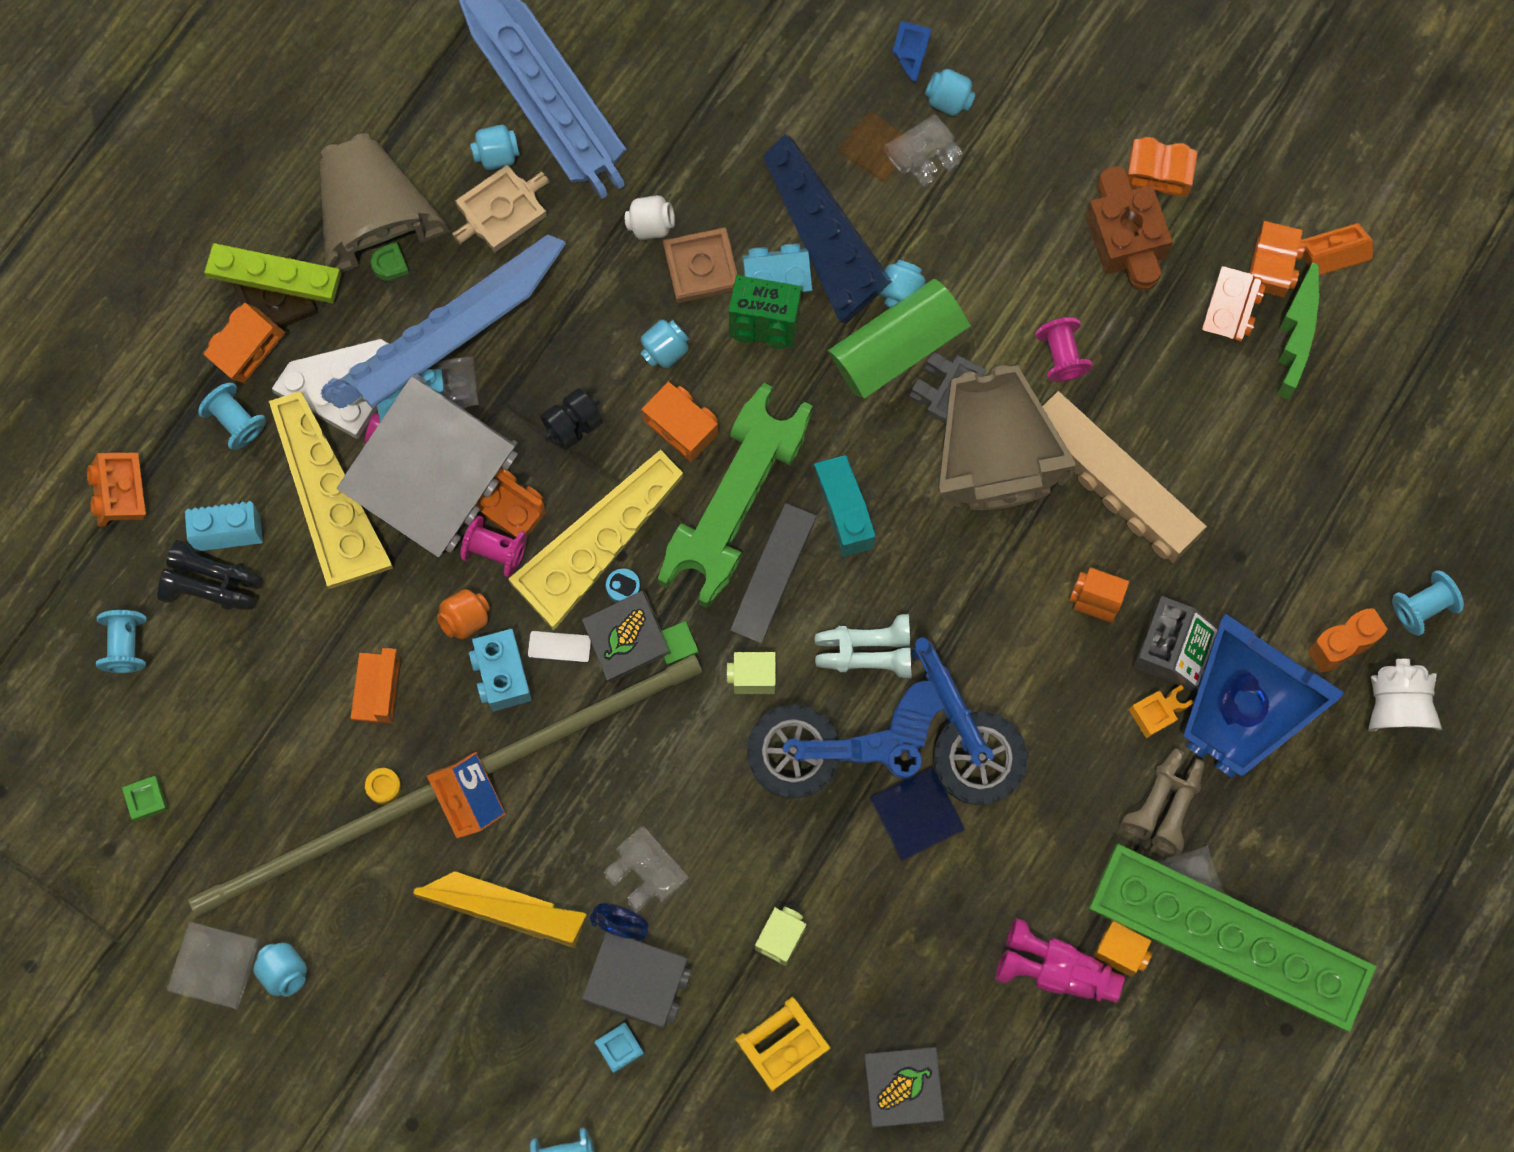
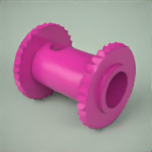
[1036,317,1093,382]
[460,516,527,577]

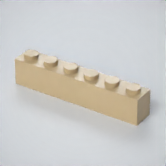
[1042,391,1207,564]

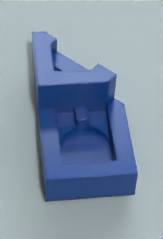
[893,21,931,83]

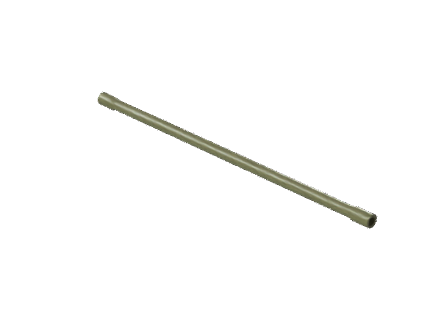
[188,654,702,917]

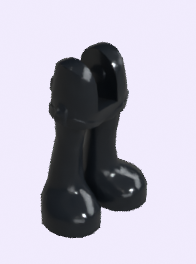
[157,540,263,610]

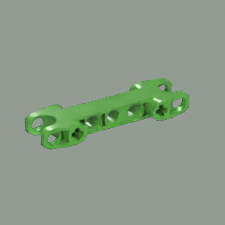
[658,383,813,608]

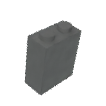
[582,931,692,1031]

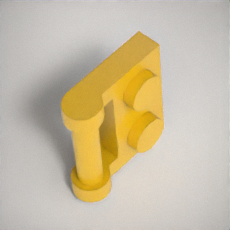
[734,997,830,1092]

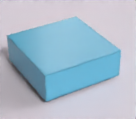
[595,1023,644,1073]

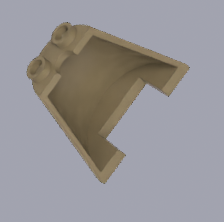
[320,133,450,272]
[939,365,1075,510]

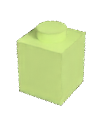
[727,652,775,694]
[755,907,806,966]

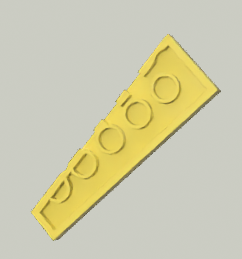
[269,391,393,589]
[509,450,683,630]

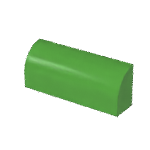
[827,279,971,399]

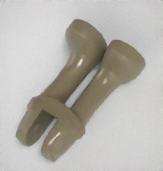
[1120,748,1205,855]

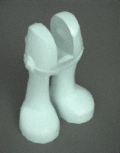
[815,614,911,678]

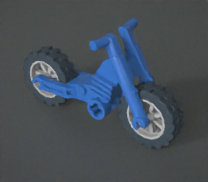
[747,638,1028,805]

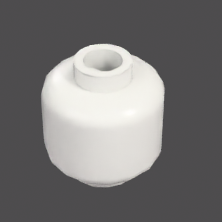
[625,195,675,240]

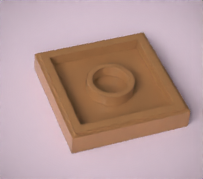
[663,228,737,303]

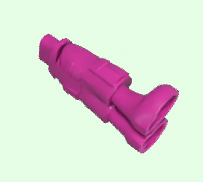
[995,918,1125,1003]

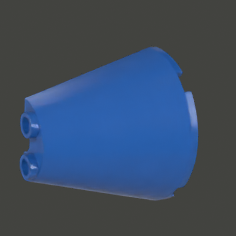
[1184,614,1344,778]

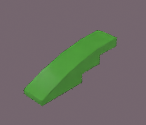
[1277,263,1319,400]

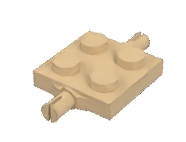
[452,165,549,253]

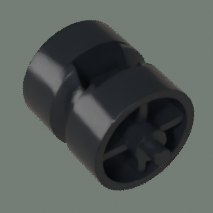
[540,388,603,450]

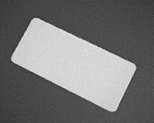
[528,631,591,662]

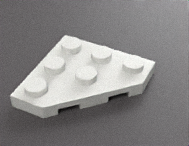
[272,339,389,439]

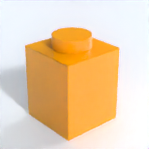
[1093,921,1152,977]

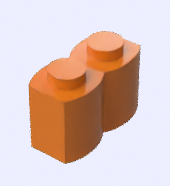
[1126,137,1198,196]
[1249,221,1306,297]
[1069,567,1129,623]
[1308,608,1388,672]

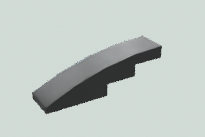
[731,503,817,643]

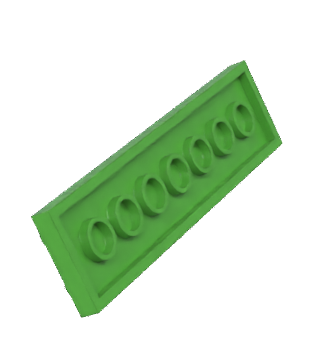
[1087,844,1376,1032]

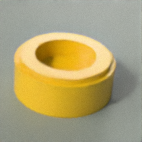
[365,768,401,804]

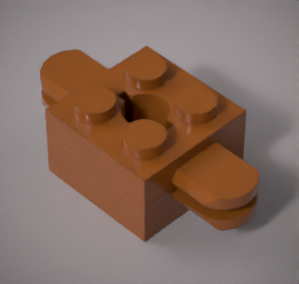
[1085,167,1173,291]

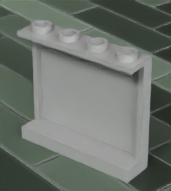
[336,373,518,557]

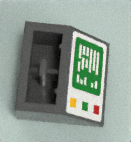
[1133,596,1219,692]

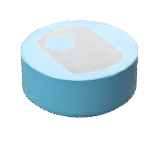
[606,569,640,603]

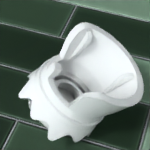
[1368,659,1442,731]

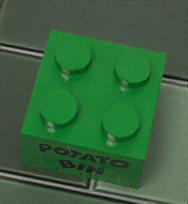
[729,275,802,349]

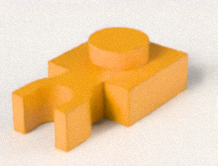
[1128,685,1194,739]

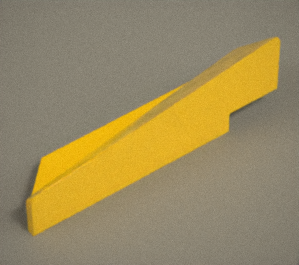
[413,871,587,948]

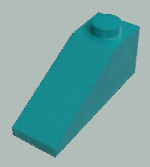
[814,455,876,557]

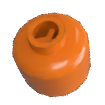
[437,589,490,640]

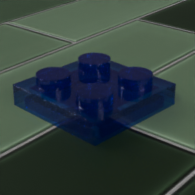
[870,767,964,861]

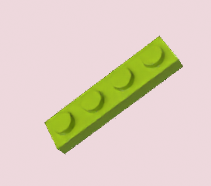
[204,243,342,303]

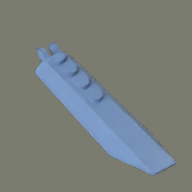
[459,0,626,200]
[320,235,566,409]

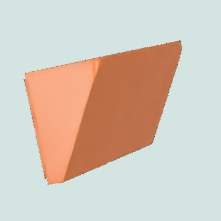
[1302,223,1373,275]

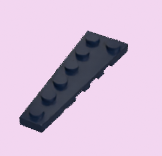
[763,134,893,324]

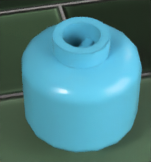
[925,69,975,117]
[470,125,520,171]
[880,260,926,308]
[640,319,690,369]
[253,943,307,997]

